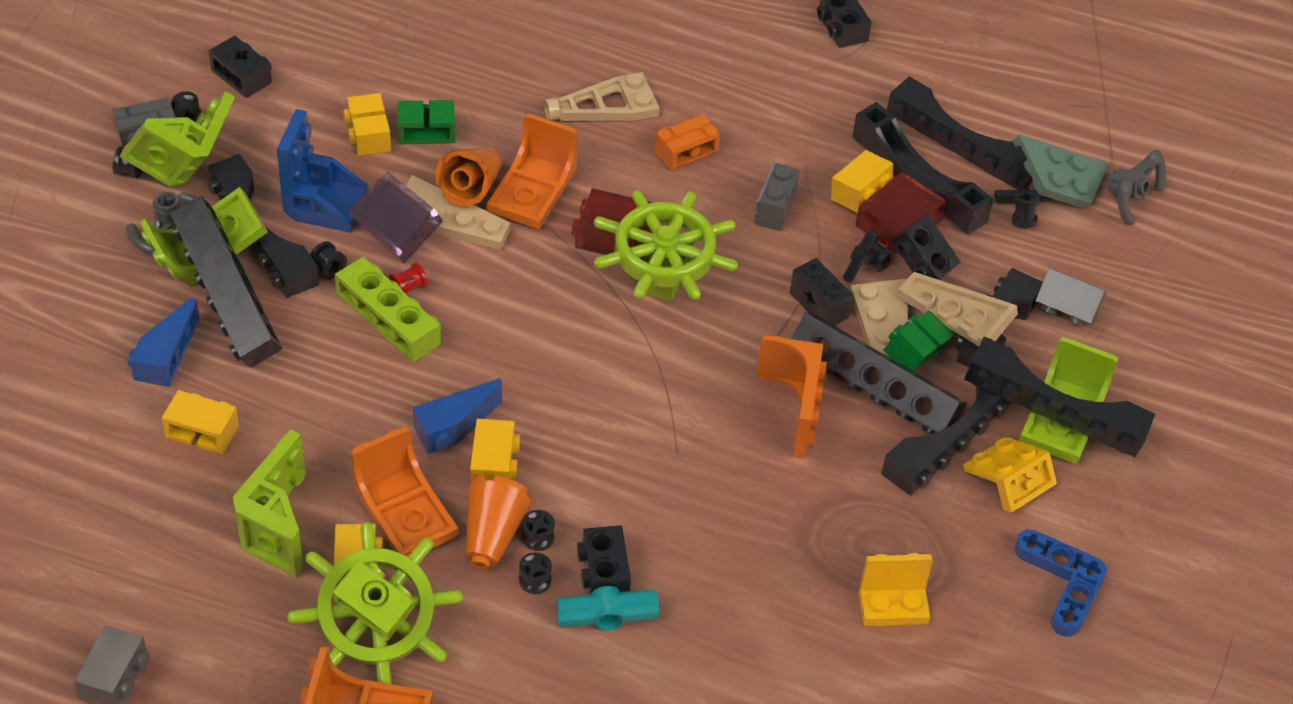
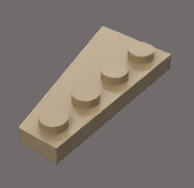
[898,272,1018,346]

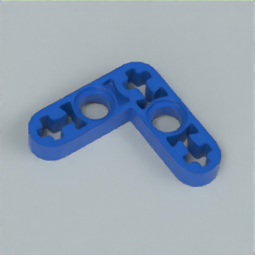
[1015,529,1107,637]

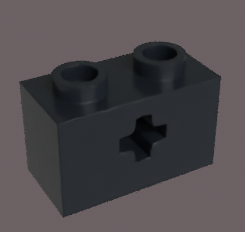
[209,35,272,98]
[790,258,853,325]

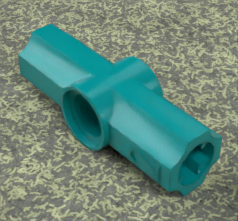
[556,586,659,630]

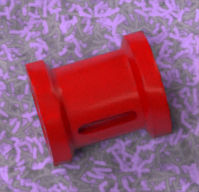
[389,262,428,295]

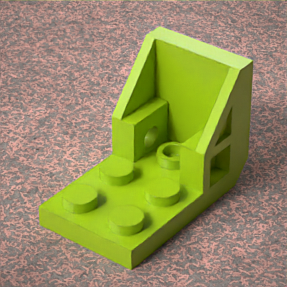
[119,91,235,187]
[233,429,306,578]

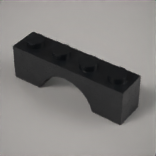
[956,268,1043,367]

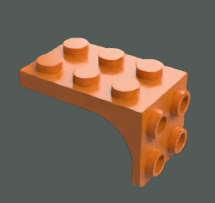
[487,114,578,229]
[756,335,827,459]
[350,426,459,557]
[300,646,433,704]

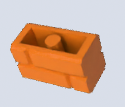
[654,114,720,171]

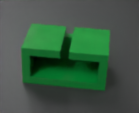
[398,100,455,145]
[883,310,954,371]

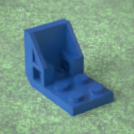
[277,109,368,233]

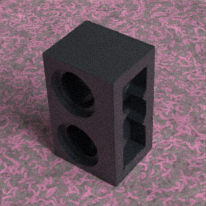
[817,0,872,48]
[890,214,961,280]
[577,525,631,595]

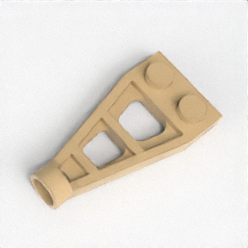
[543,72,660,121]

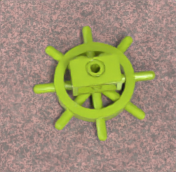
[594,190,738,302]
[287,522,464,684]

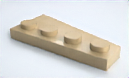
[391,175,510,251]
[849,278,908,380]

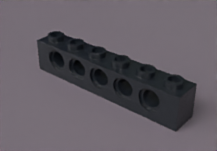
[791,312,967,434]

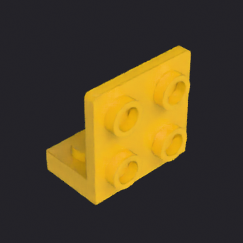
[963,438,1057,513]
[858,553,933,627]

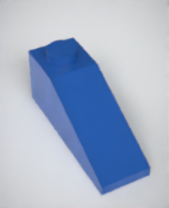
[128,298,200,387]
[413,378,502,454]

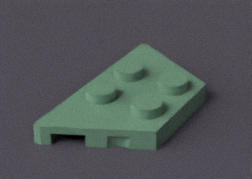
[1013,134,1108,209]

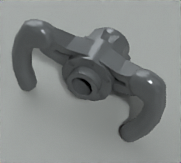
[1107,150,1166,225]
[126,192,198,256]

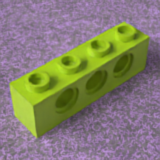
[335,257,441,363]

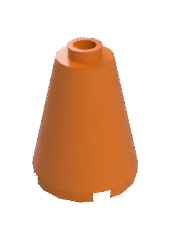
[435,147,502,207]
[465,474,533,570]

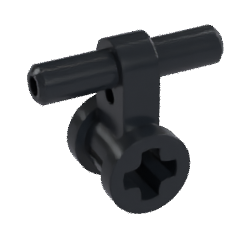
[994,187,1051,228]
[843,229,895,282]

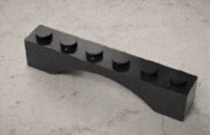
[887,76,1033,189]
[852,102,994,235]
[206,154,319,298]
[964,336,1155,458]
[881,386,1012,496]

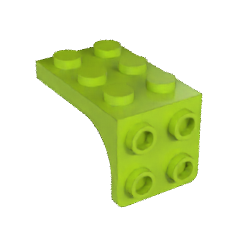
[140,187,268,287]
[1019,337,1118,465]

